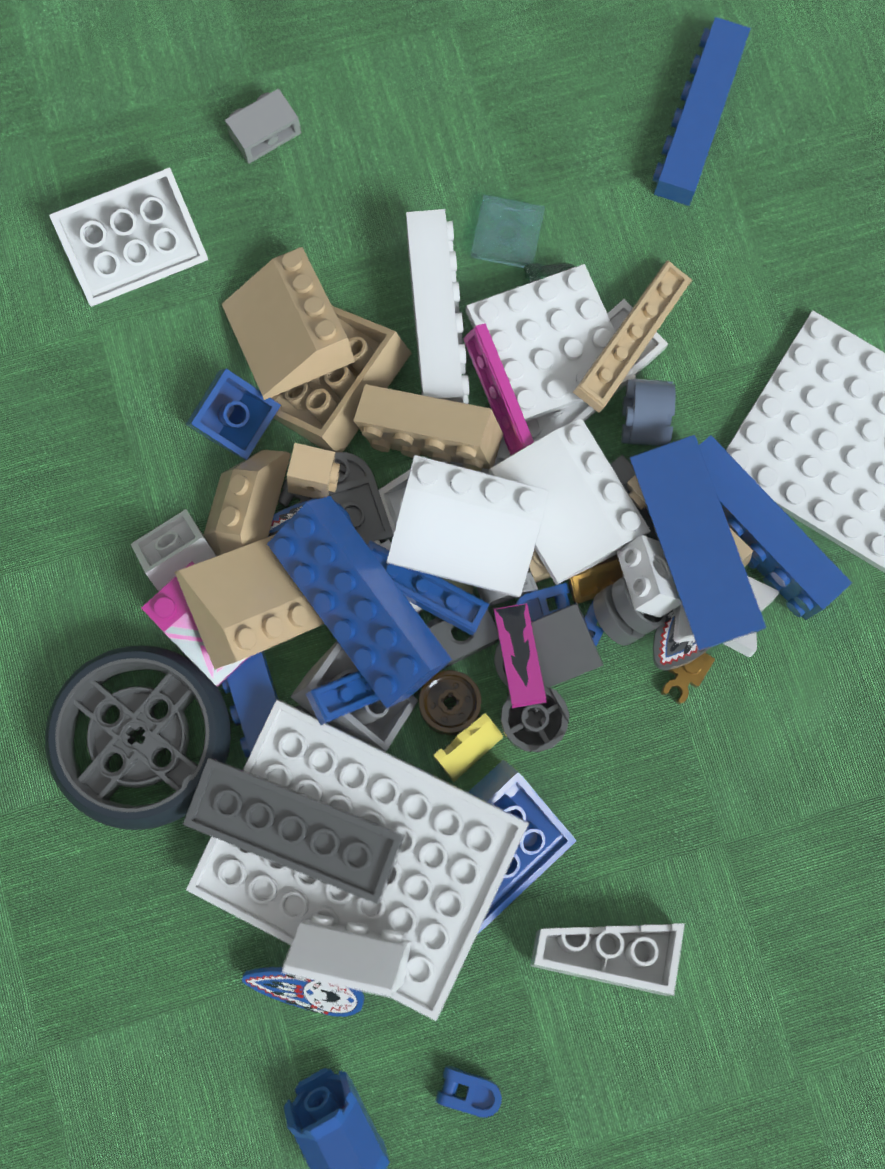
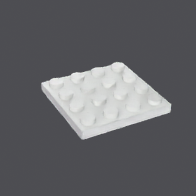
[465,264,636,422]

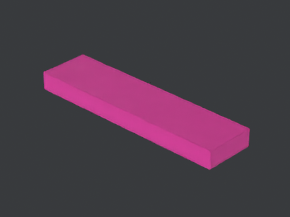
[463,323,534,456]

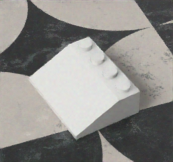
[49,168,209,307]
[489,418,650,585]
[387,455,549,598]

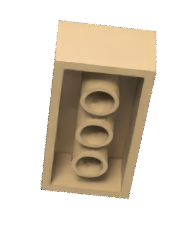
[353,384,503,471]

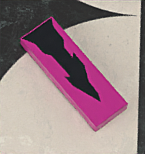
[494,603,546,708]

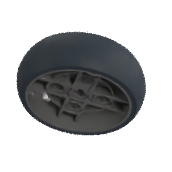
[45,645,231,830]

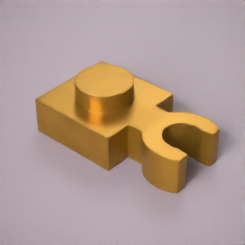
[661,653,715,705]

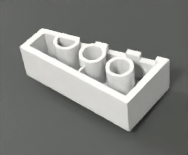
[530,924,685,996]

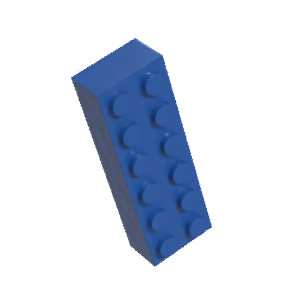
[699,435,852,620]
[267,496,452,709]

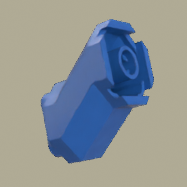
[284,1068,390,1169]

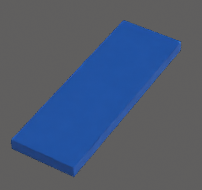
[630,435,767,651]

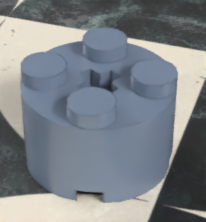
[621,379,676,446]

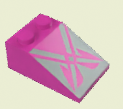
[141,561,249,687]

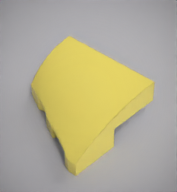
[433,713,503,782]

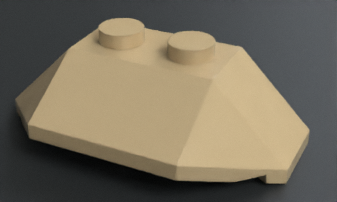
[204,450,291,556]

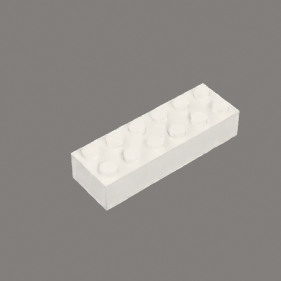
[406,209,469,404]

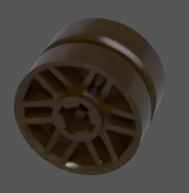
[419,670,481,736]

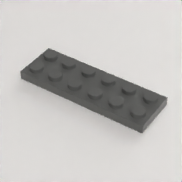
[183,758,405,904]

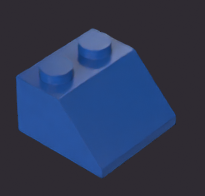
[185,368,281,460]

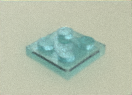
[471,195,545,269]

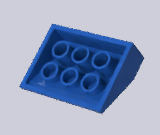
[468,759,577,935]

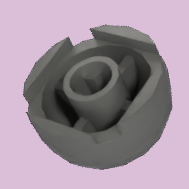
[501,686,569,753]

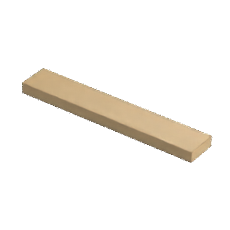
[573,260,692,413]

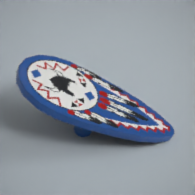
[242,967,365,1017]

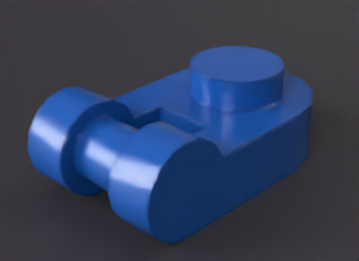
[516,583,570,621]
[435,1066,502,1117]

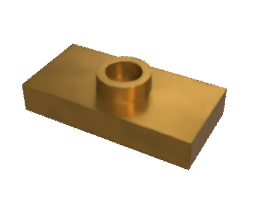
[568,555,624,604]

